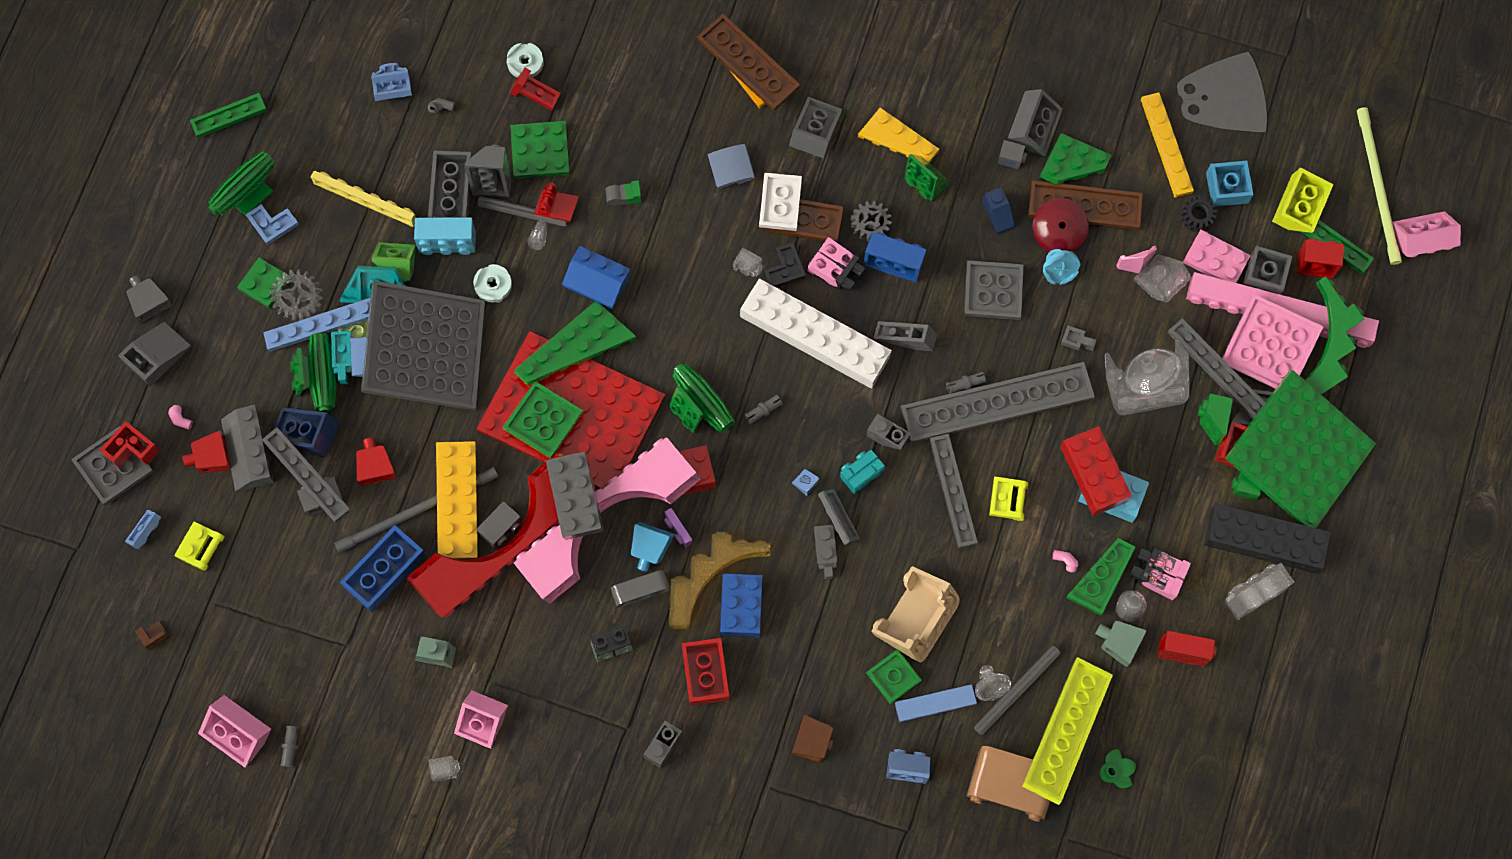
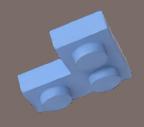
[246,204,299,246]

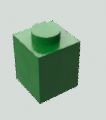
[1231,472,1261,501]

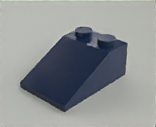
[273,407,339,457]

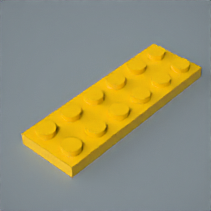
[436,442,478,559]

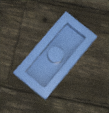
[125,510,161,550]

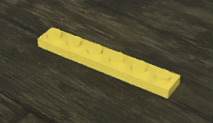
[311,171,416,227]

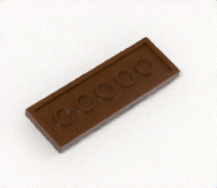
[697,14,800,111]
[1028,180,1143,230]

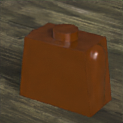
[792,715,834,763]

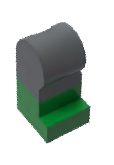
[605,180,641,206]

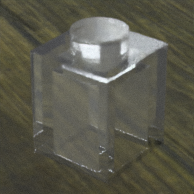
[428,756,460,782]

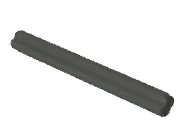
[477,196,568,226]

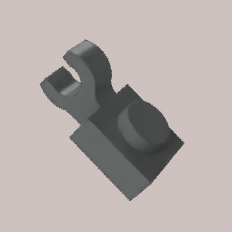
[1061,325,1096,351]

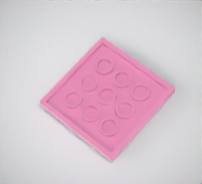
[1222,294,1323,389]

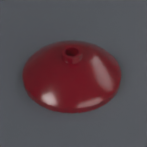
[1032,198,1089,252]

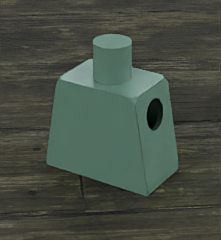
[1095,621,1146,667]
[415,637,456,668]

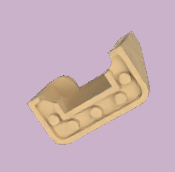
[872,566,960,662]

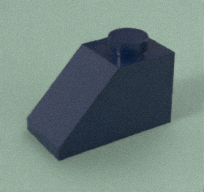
[982,187,1015,234]

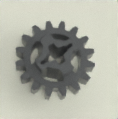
[851,201,891,241]

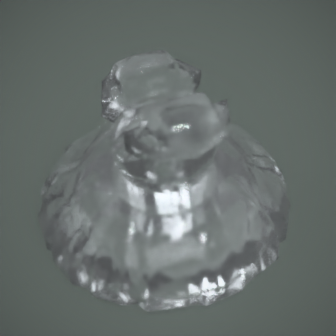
[975,665,1011,701]

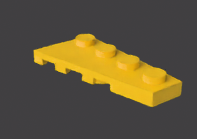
[858,108,939,163]

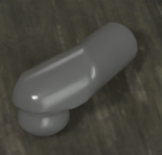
[427,98,455,113]

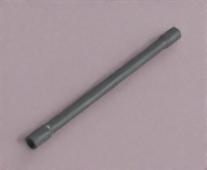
[334,467,498,553]

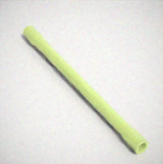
[1357,108,1402,265]

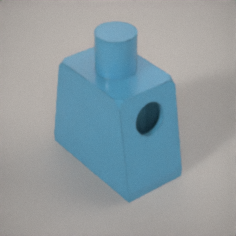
[631,522,675,571]

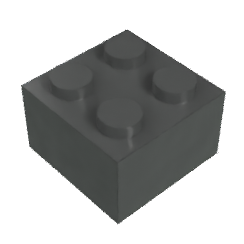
[1243,246,1292,295]

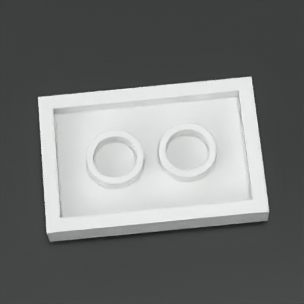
[759,173,802,231]

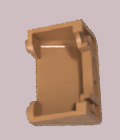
[966,746,1050,822]

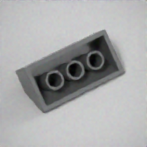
[465,145,512,198]
[221,405,274,492]

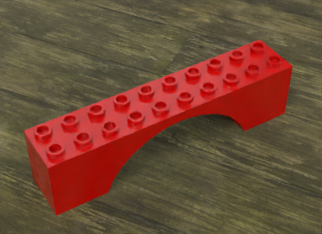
[407,453,566,618]

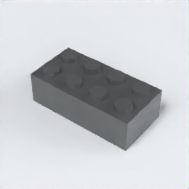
[428,151,472,218]
[546,451,604,540]

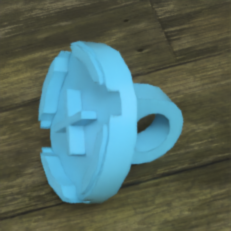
[1043,249,1080,285]

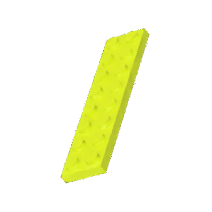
[1022,657,1113,805]

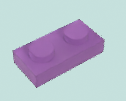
[664,508,692,548]

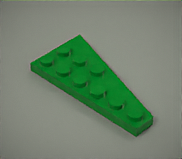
[514,301,636,386]

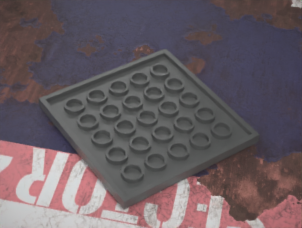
[361,281,485,410]

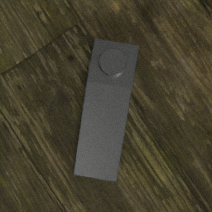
[873,321,937,351]

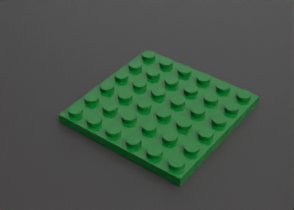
[1225,370,1376,528]

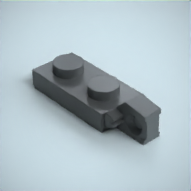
[814,525,837,579]

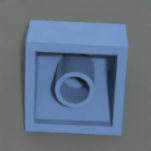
[886,749,930,784]

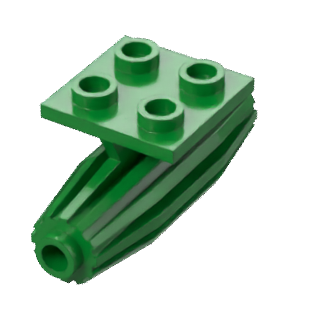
[208,151,276,217]
[290,333,337,413]
[669,364,735,433]

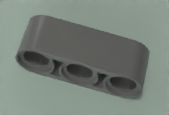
[611,570,671,607]

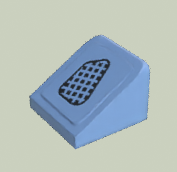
[792,469,820,496]

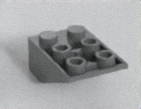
[118,322,192,387]

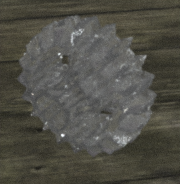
[270,270,322,320]

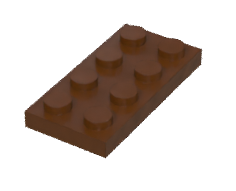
[764,199,843,243]

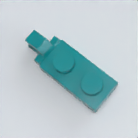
[331,330,352,384]

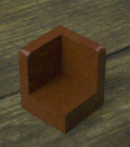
[135,622,170,651]

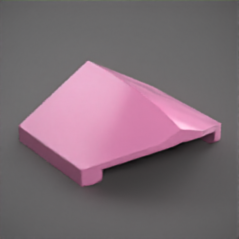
[1116,246,1157,273]

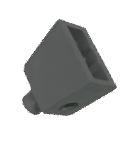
[126,275,172,324]

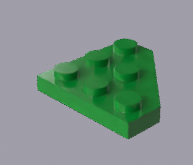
[1040,133,1111,185]

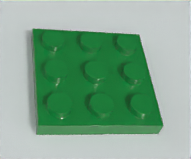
[510,121,570,179]
[503,381,583,458]

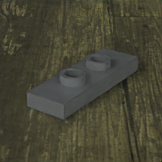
[818,489,860,545]

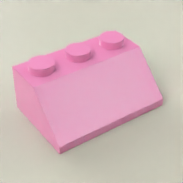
[1392,211,1461,257]
[198,695,271,768]

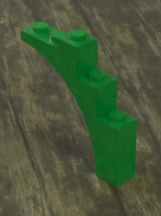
[1305,277,1364,394]

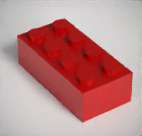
[1061,426,1132,516]

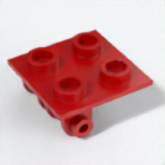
[534,182,579,222]

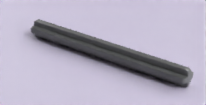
[974,646,1060,735]

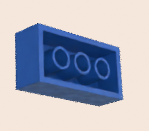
[340,525,426,613]

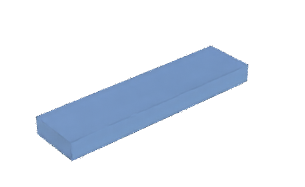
[895,684,977,723]

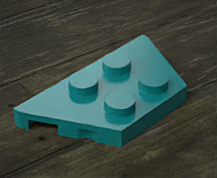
[340,266,405,303]

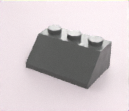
[1008,89,1063,156]

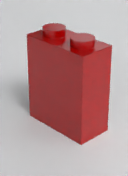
[1157,631,1217,667]

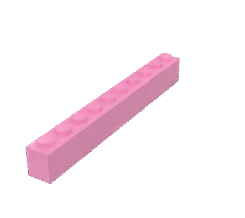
[1186,272,1379,348]

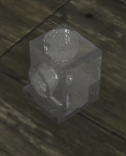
[733,248,763,277]

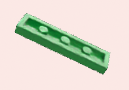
[190,93,267,138]
[1300,220,1374,275]

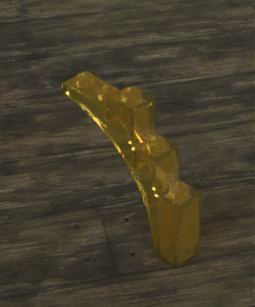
[669,532,770,630]

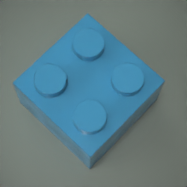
[1206,161,1253,207]

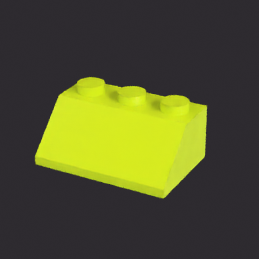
[1272,168,1333,233]

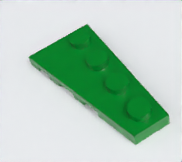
[1066,538,1135,615]

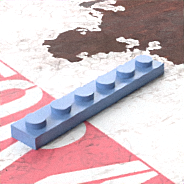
[263,298,370,352]

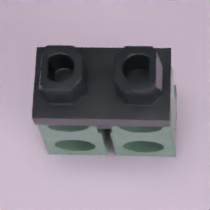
[590,625,633,663]

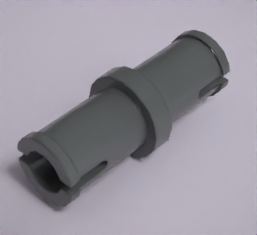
[946,371,986,394]
[744,395,783,425]
[280,726,300,768]

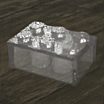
[1224,563,1295,620]

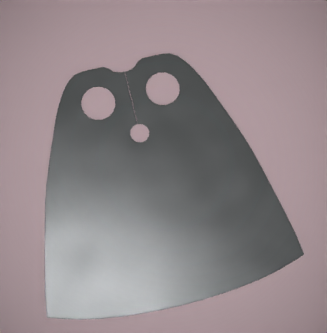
[1177,52,1267,132]

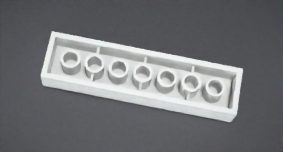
[740,279,892,389]

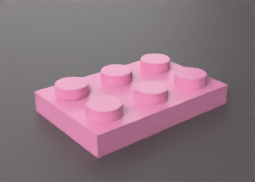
[1183,230,1251,283]

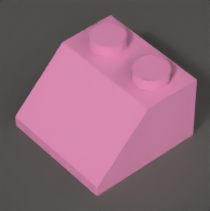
[454,690,508,749]

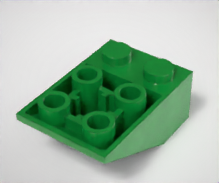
[905,154,948,202]

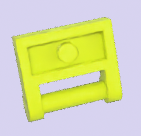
[989,477,1028,521]
[174,522,225,571]

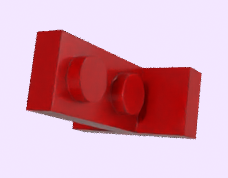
[510,67,560,110]

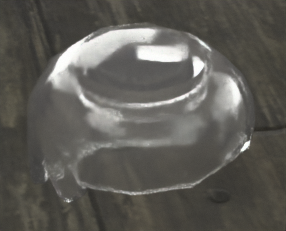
[1116,590,1147,622]

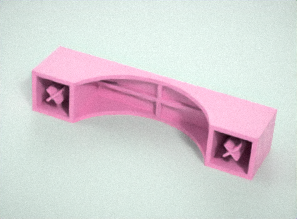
[514,437,701,604]

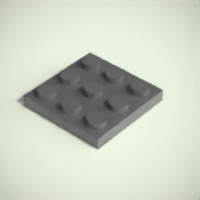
[964,260,1023,320]
[71,426,154,506]

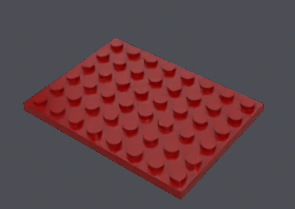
[477,331,665,490]

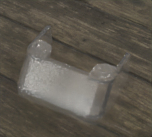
[1105,339,1189,415]

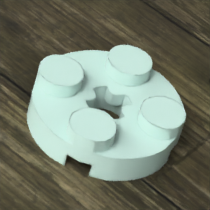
[507,43,544,77]
[473,264,512,303]

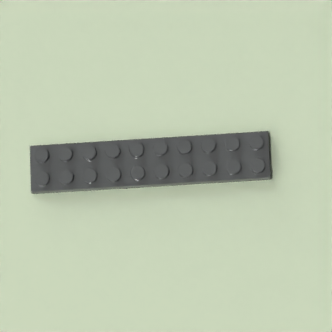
[900,362,1095,443]

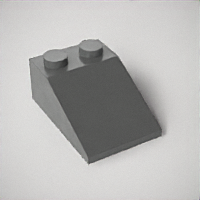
[789,97,842,158]

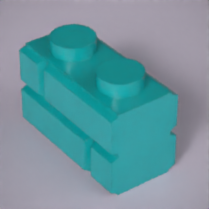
[840,450,885,494]

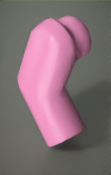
[169,405,193,430]
[1052,550,1078,572]

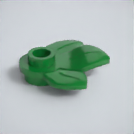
[1100,749,1136,789]

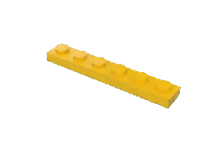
[1141,93,1194,198]

